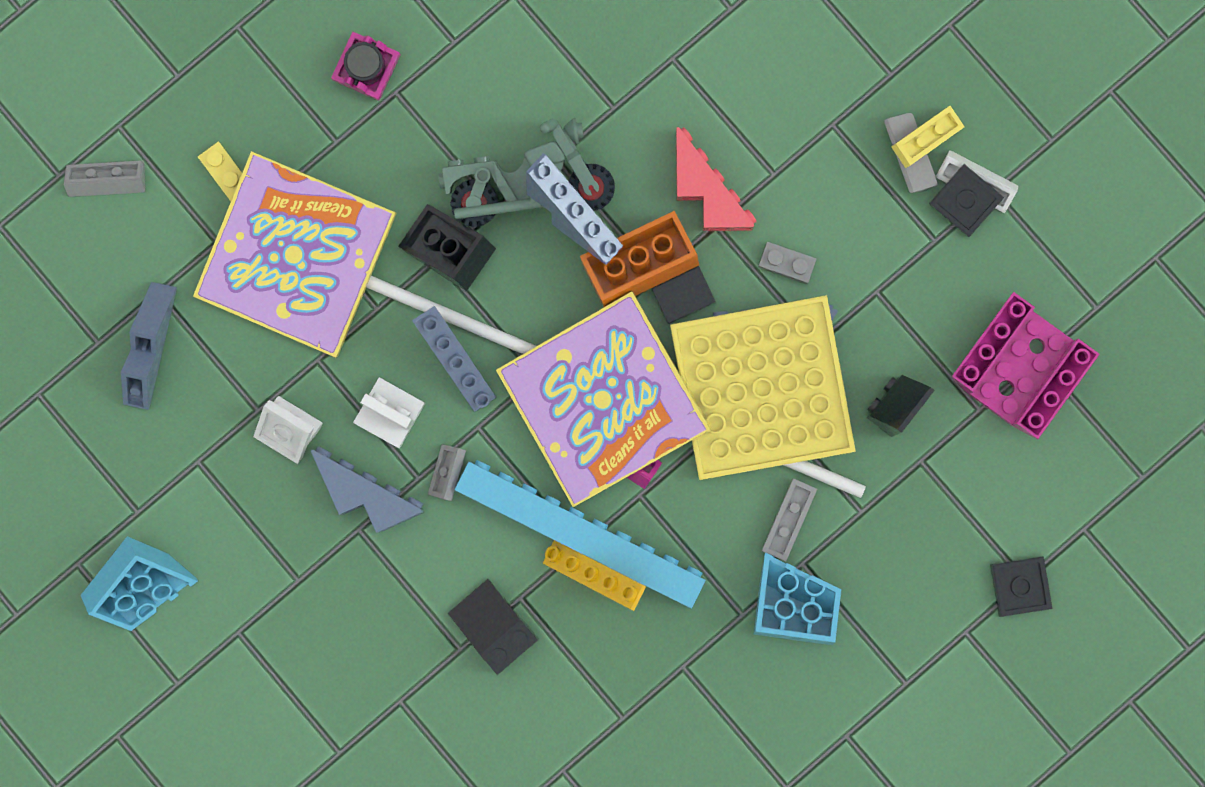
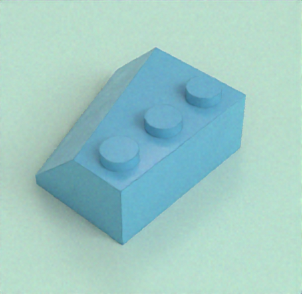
[81,536,198,631]
[753,553,841,645]

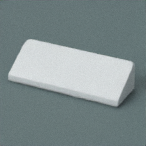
[936,150,1018,213]

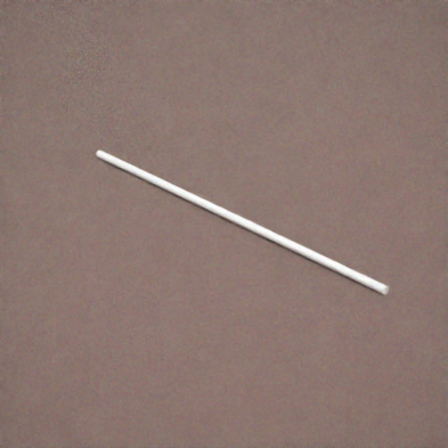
[366,276,866,498]

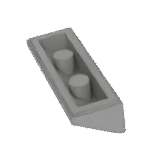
[884,113,938,193]
[64,160,145,197]

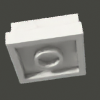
[353,377,425,449]
[253,396,323,464]

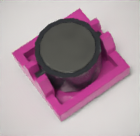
[331,32,401,101]

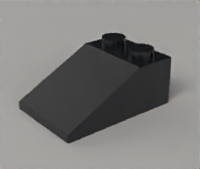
[398,204,496,291]
[867,375,935,437]
[448,579,539,675]

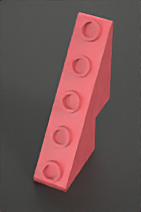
[676,127,757,231]

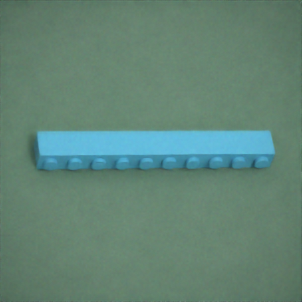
[455,460,706,609]

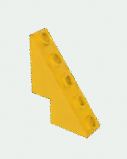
[543,540,646,611]

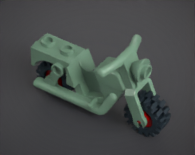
[438,118,615,227]

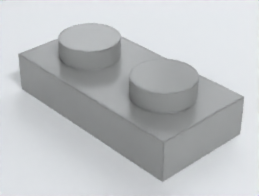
[758,242,816,284]
[428,444,466,501]

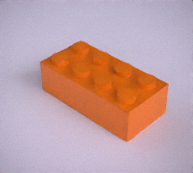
[580,211,699,307]

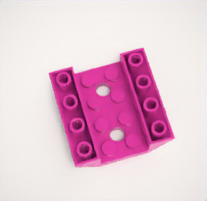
[951,292,1100,439]

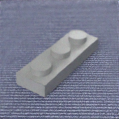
[761,478,817,562]

